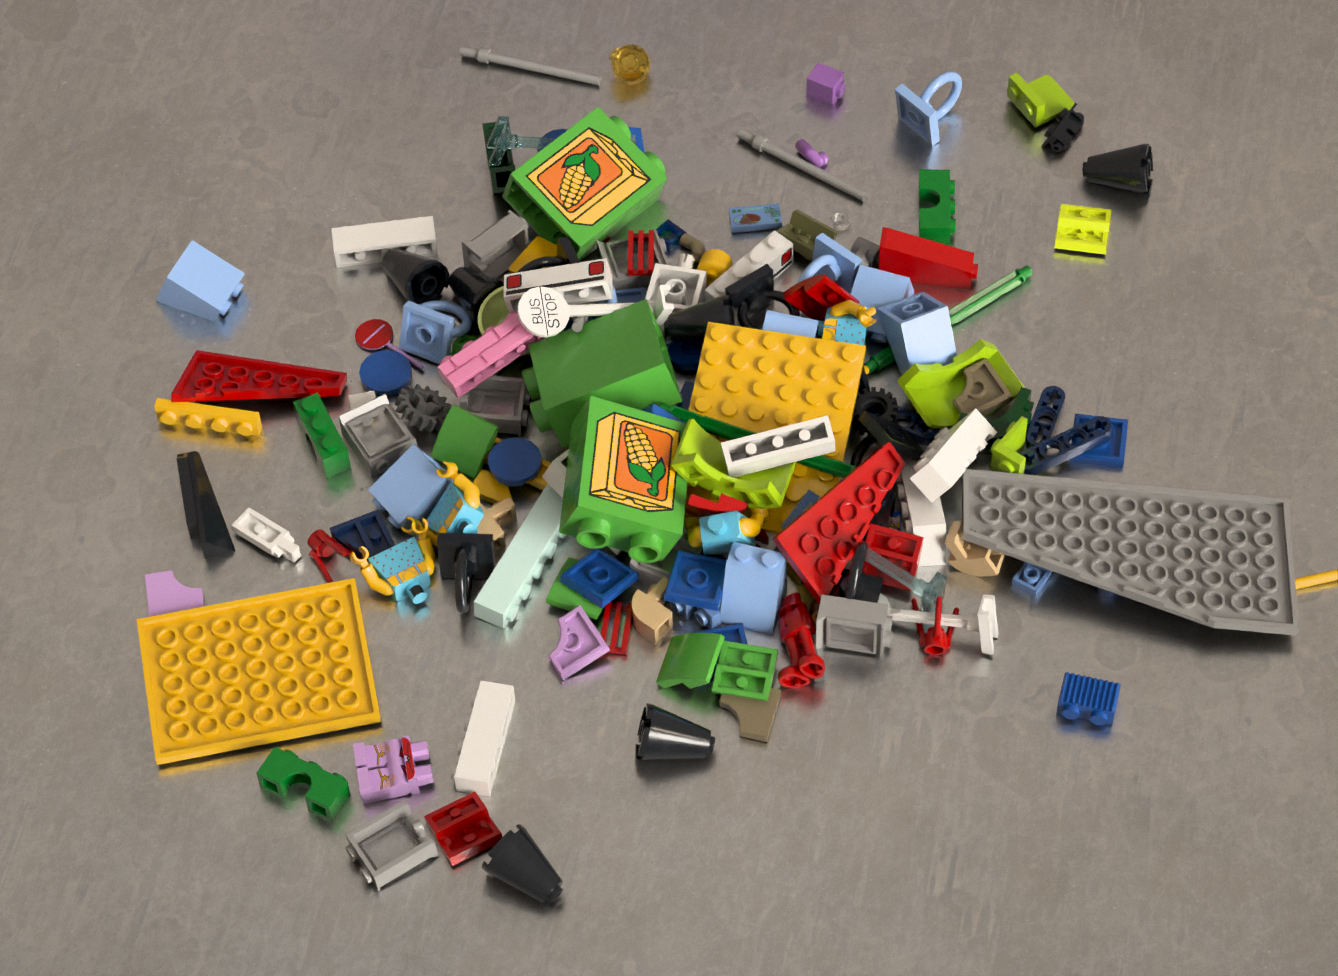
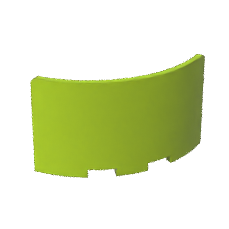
[897,339,1025,429]
[671,419,797,509]

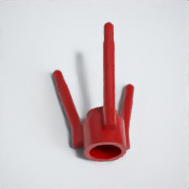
[307,529,362,583]
[911,596,959,655]

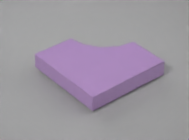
[145,570,205,617]
[548,605,610,681]

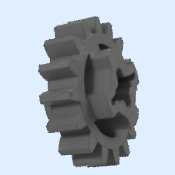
[395,384,452,433]

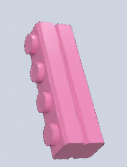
[437,311,544,398]

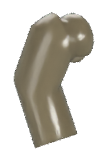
[679,233,706,264]

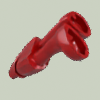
[778,592,825,688]

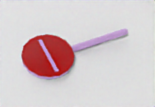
[355,319,424,369]

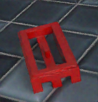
[627,230,654,276]
[601,601,632,655]

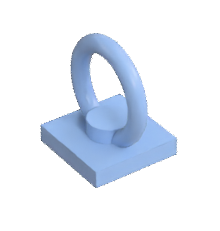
[895,71,962,147]
[797,233,862,294]
[399,300,472,364]

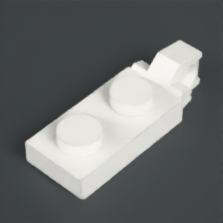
[230,508,301,563]

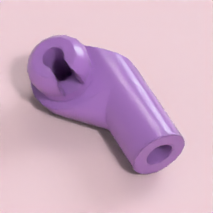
[795,139,828,168]

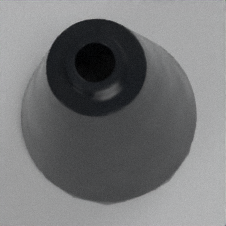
[1082,144,1153,194]
[382,248,450,304]
[449,267,504,327]
[663,294,735,344]
[635,703,715,760]
[482,824,563,903]

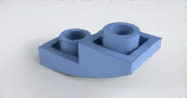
[1011,562,1053,598]
[669,602,721,629]

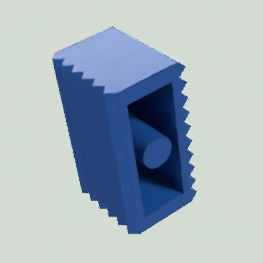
[1056,672,1121,725]

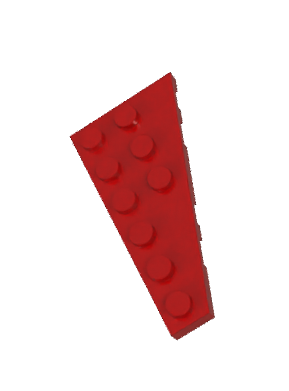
[171,350,347,402]
[772,442,905,605]

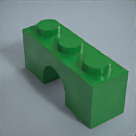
[919,169,956,245]
[293,393,351,479]
[256,747,351,822]

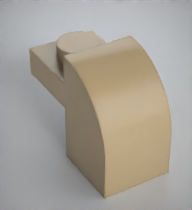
[477,497,517,553]
[944,521,1005,577]
[632,577,673,645]

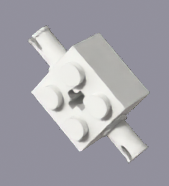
[645,253,707,344]

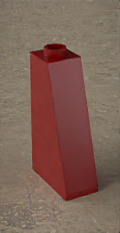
[879,227,978,289]

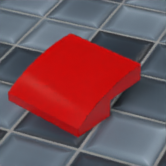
[784,274,859,321]
[685,493,748,517]
[862,523,924,592]
[424,791,502,866]

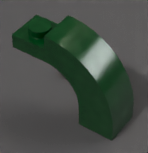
[482,120,515,195]
[956,387,1034,455]

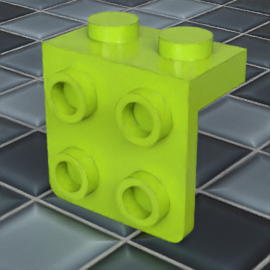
[1007,72,1075,128]
[989,416,1028,474]

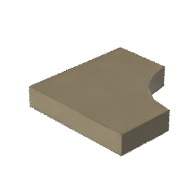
[953,358,1013,416]
[719,688,781,742]

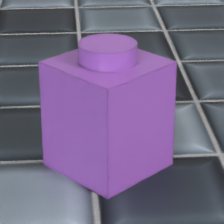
[806,62,846,105]

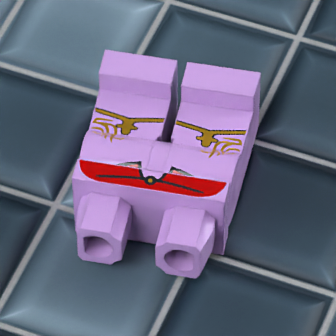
[353,736,434,805]

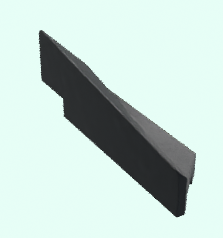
[177,451,235,558]

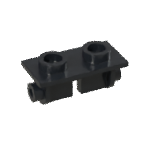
[1041,103,1084,152]

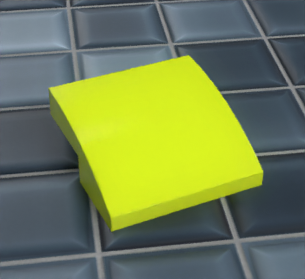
[1054,204,1111,255]

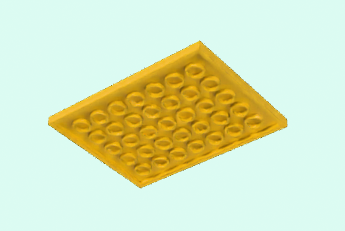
[684,322,866,534]
[136,578,381,765]

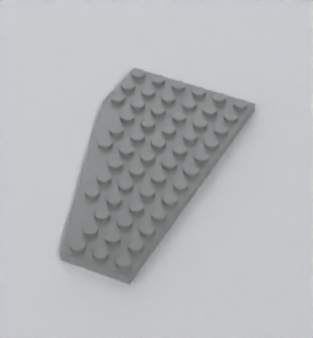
[962,469,1299,636]

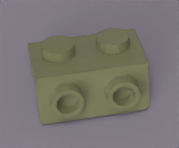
[776,209,837,261]

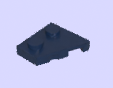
[329,510,395,561]

